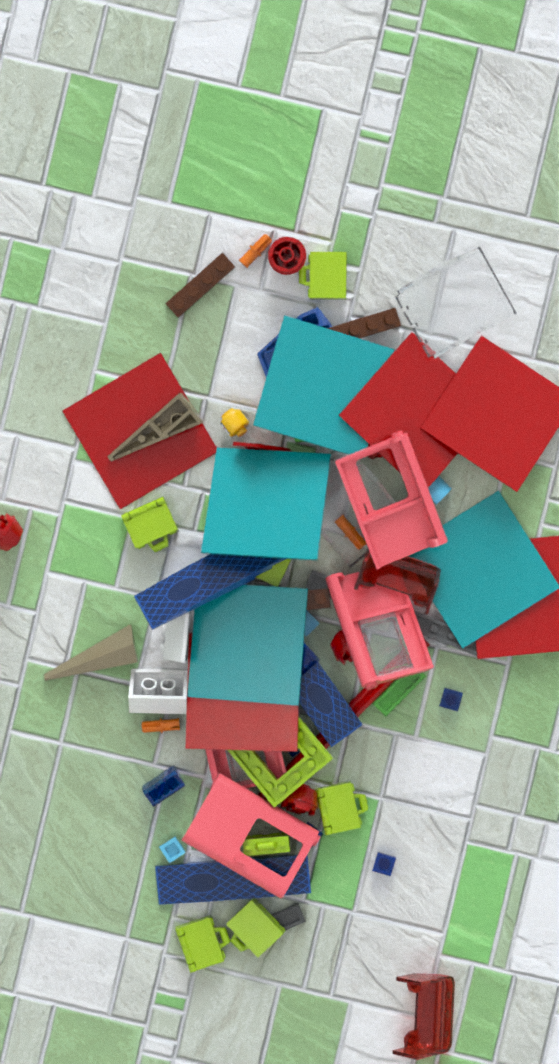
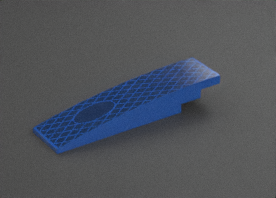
[134,554,287,630]
[299,642,363,747]
[155,854,311,905]

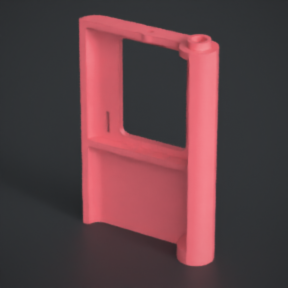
[335,430,448,569]
[181,773,320,899]

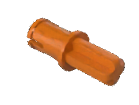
[239,234,272,268]
[334,514,366,550]
[141,718,180,733]

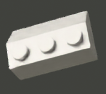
[160,611,191,663]
[128,669,188,714]

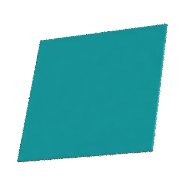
[253,315,395,459]
[201,448,331,560]
[405,490,559,649]
[187,585,308,706]

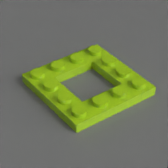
[228,716,333,808]

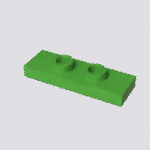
[372,666,426,717]

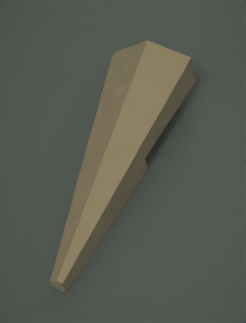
[107,393,203,462]
[44,625,138,681]

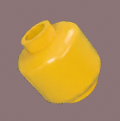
[220,408,249,437]

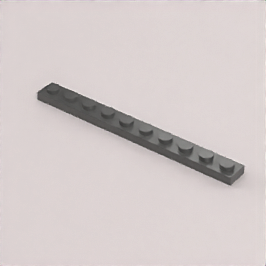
[306,570,477,656]

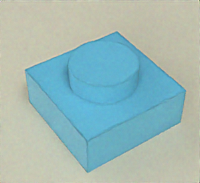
[304,611,320,637]
[159,836,186,863]

